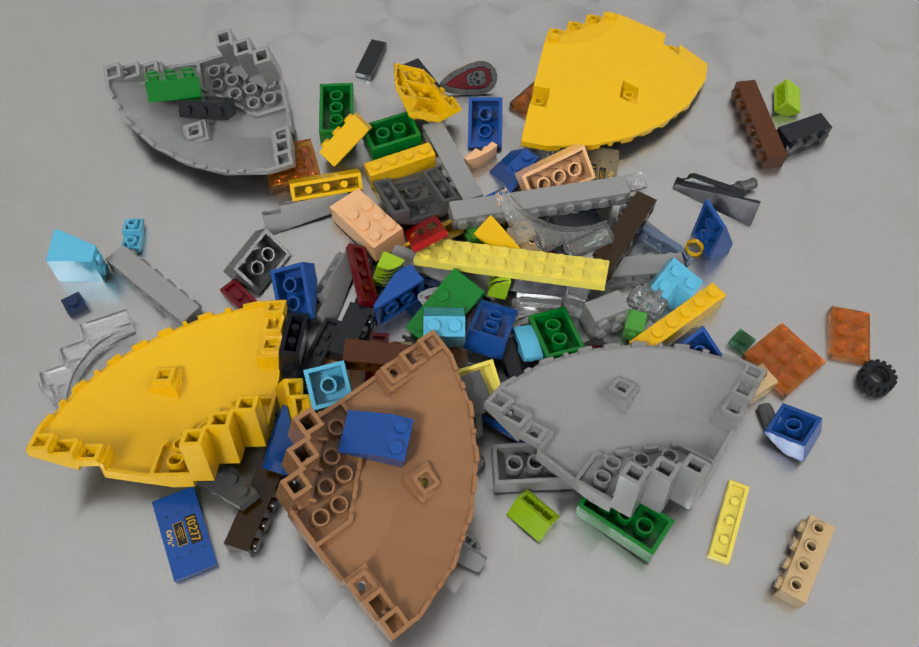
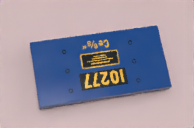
[152,487,219,583]

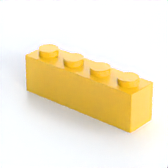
[364,142,436,189]
[288,168,363,202]

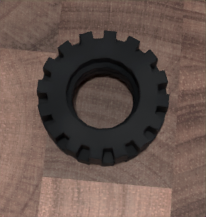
[856,359,898,397]

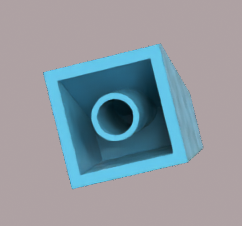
[46,229,109,282]
[423,307,465,347]

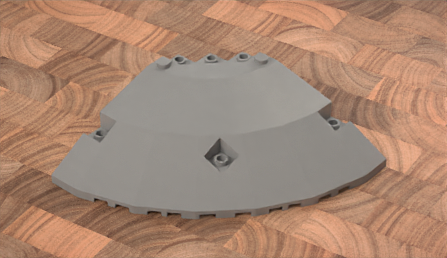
[103,28,296,175]
[484,341,767,518]

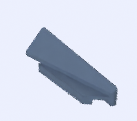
[617,205,694,267]

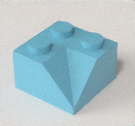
[645,258,704,311]
[303,360,353,411]

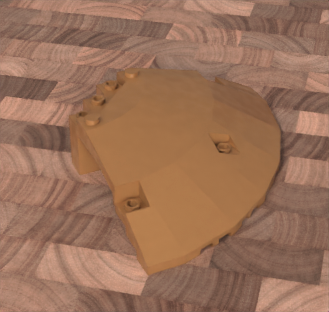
[275,329,480,642]

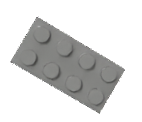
[491,442,573,493]

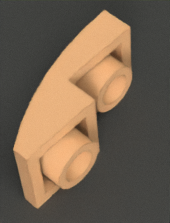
[464,142,497,170]

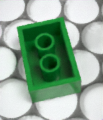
[143,67,202,103]
[362,112,422,161]
[528,306,585,360]

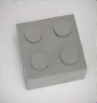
[580,290,630,340]

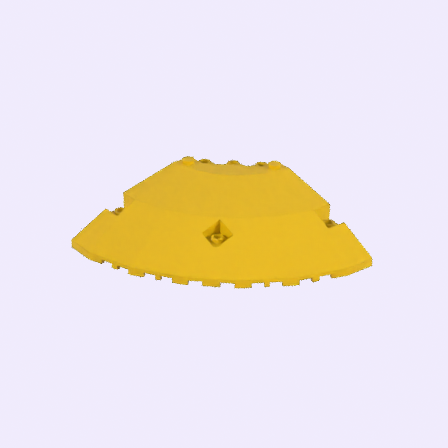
[520,12,708,151]
[25,300,288,487]

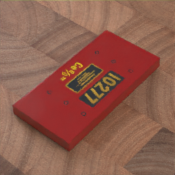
[404,215,448,253]

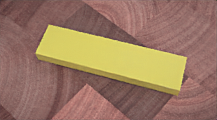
[706,479,750,566]

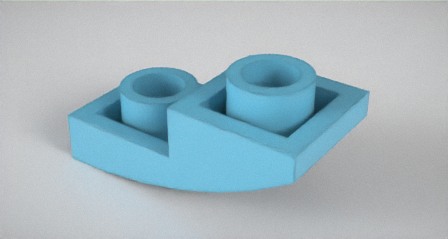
[121,218,144,253]
[512,325,543,362]

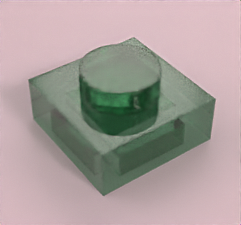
[728,328,756,355]

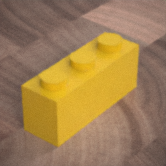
[319,113,372,167]

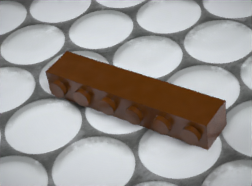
[731,80,787,169]
[342,338,467,374]

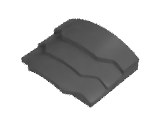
[373,167,460,225]

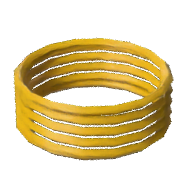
[685,239,704,257]

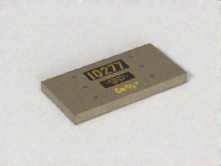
[586,148,619,208]

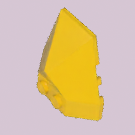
[393,63,462,123]

